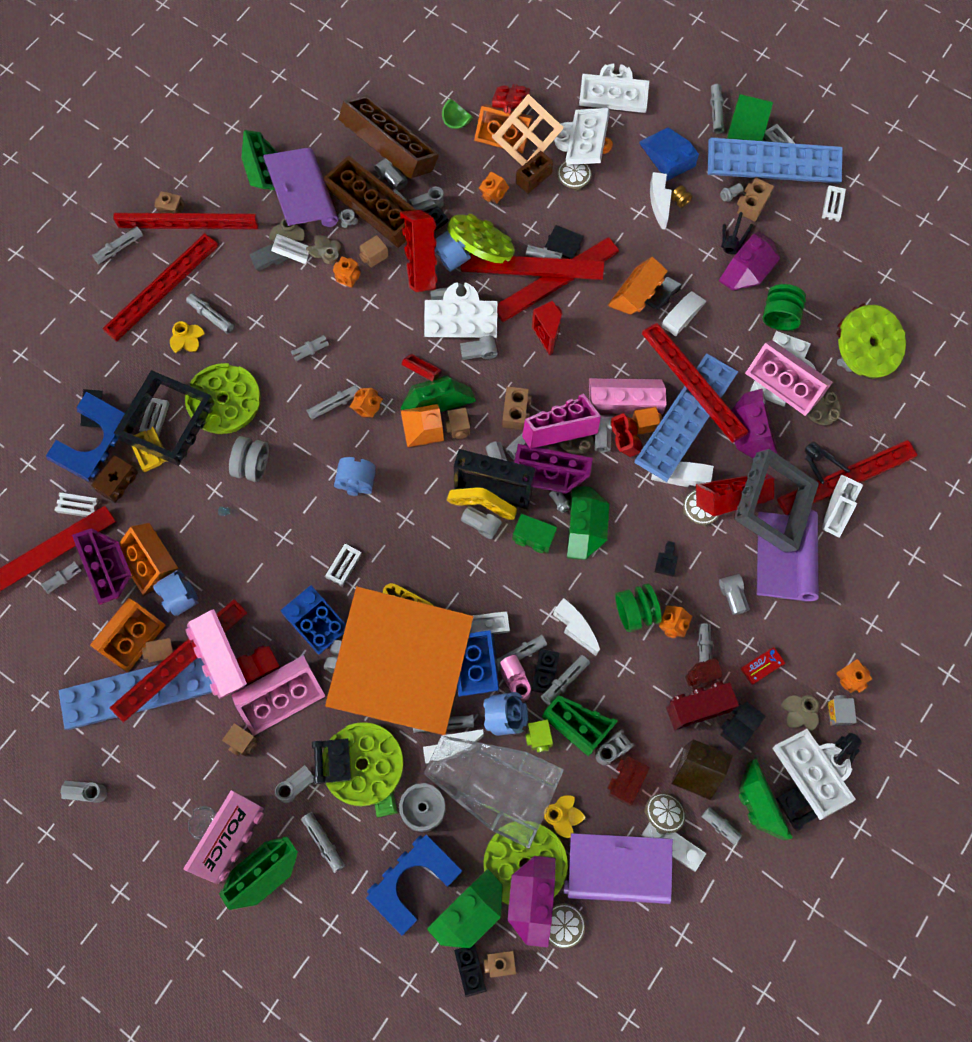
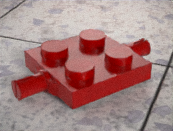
[492,84,530,114]

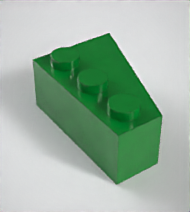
[542,695,618,757]

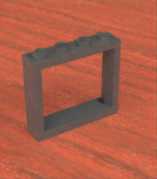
[734,449,819,552]

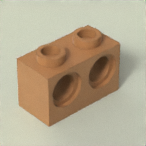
[737,177,774,222]
[502,387,532,430]

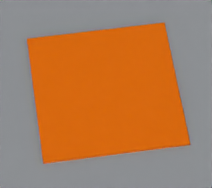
[325,586,474,735]

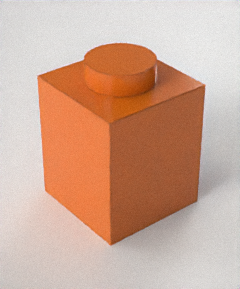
[632,407,662,435]

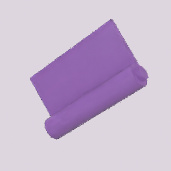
[263,148,339,227]
[757,509,819,601]
[564,833,673,904]

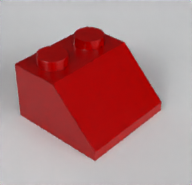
[532,300,563,356]

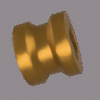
[671,185,693,208]

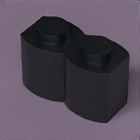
[720,701,766,750]

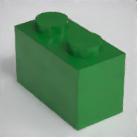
[512,514,557,553]

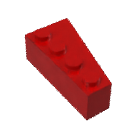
[400,210,438,292]
[696,474,774,516]

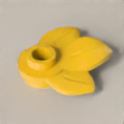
[170,321,205,353]
[544,795,585,838]

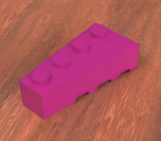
[522,393,601,449]

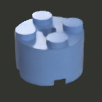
[435,230,471,272]
[334,457,376,496]
[153,570,199,616]
[484,692,528,736]

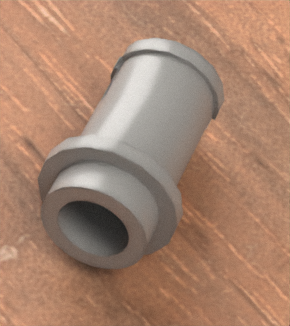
[720,183,744,202]
[549,491,571,513]

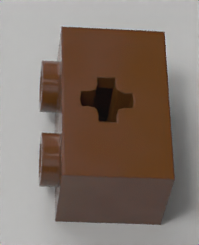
[516,151,553,194]
[91,455,138,503]

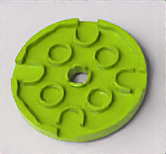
[447,214,515,263]
[838,305,906,379]
[185,363,261,434]
[322,722,404,806]
[484,821,568,905]

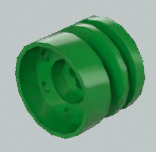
[762,284,806,331]
[615,583,662,632]

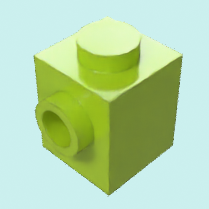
[525,720,553,753]

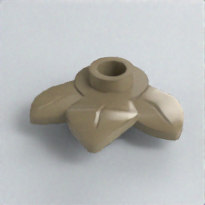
[269,218,305,241]
[306,235,341,264]
[781,695,819,731]

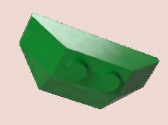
[241,130,278,190]
[400,375,476,412]
[567,486,610,560]
[739,758,793,840]
[219,837,298,910]
[427,868,503,948]

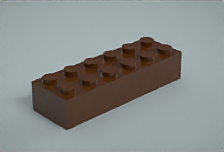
[338,95,439,179]
[323,155,416,248]

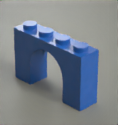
[46,392,125,482]
[366,835,463,936]

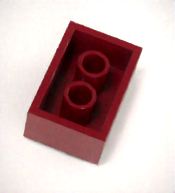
[666,681,739,731]

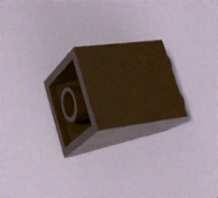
[671,739,733,800]

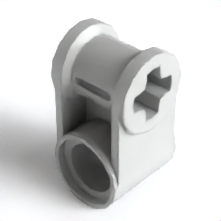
[596,729,635,765]

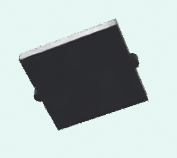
[545,225,584,259]

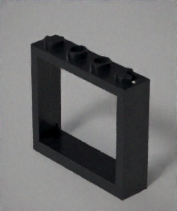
[114,370,215,466]
[453,449,536,510]

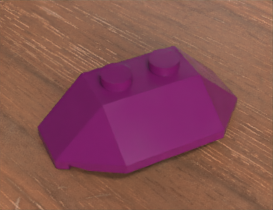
[719,232,780,291]
[731,388,778,458]
[514,444,593,493]
[72,528,132,605]
[507,856,556,947]

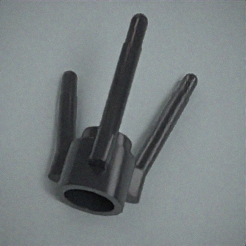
[721,212,753,254]
[804,442,850,484]
[834,733,862,765]

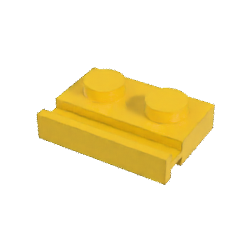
[132,427,168,472]

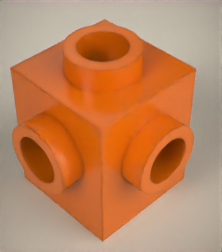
[479,172,510,204]
[333,256,360,288]
[350,388,383,417]
[659,605,693,638]
[836,659,872,693]

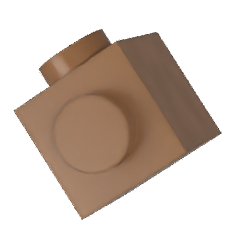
[155,191,185,213]
[359,235,388,268]
[445,408,470,439]
[142,638,173,664]
[222,723,258,757]
[484,950,516,978]

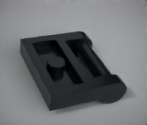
[311,738,352,784]
[776,786,818,831]

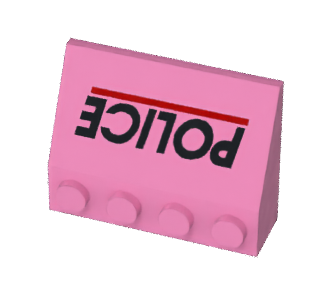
[183,790,264,884]

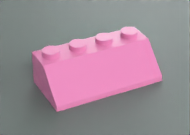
[745,340,833,416]
[589,378,666,414]
[186,609,247,699]
[231,655,325,736]

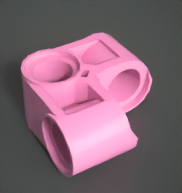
[500,655,531,702]

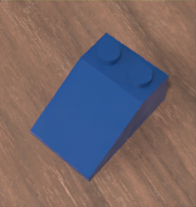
[639,127,699,181]
[457,630,499,697]

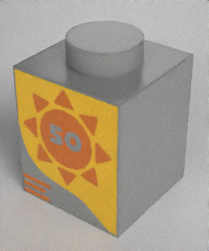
[828,695,857,726]

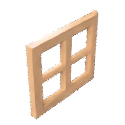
[492,94,564,166]

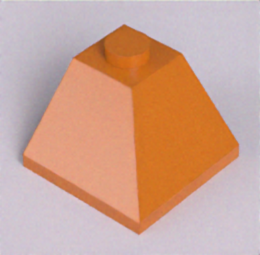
[401,404,444,447]

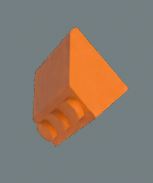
[474,104,534,153]
[608,256,668,315]
[119,523,179,596]
[90,598,165,673]

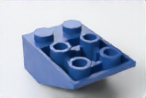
[280,585,346,655]

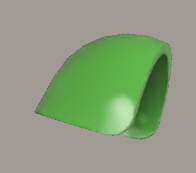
[442,99,473,129]

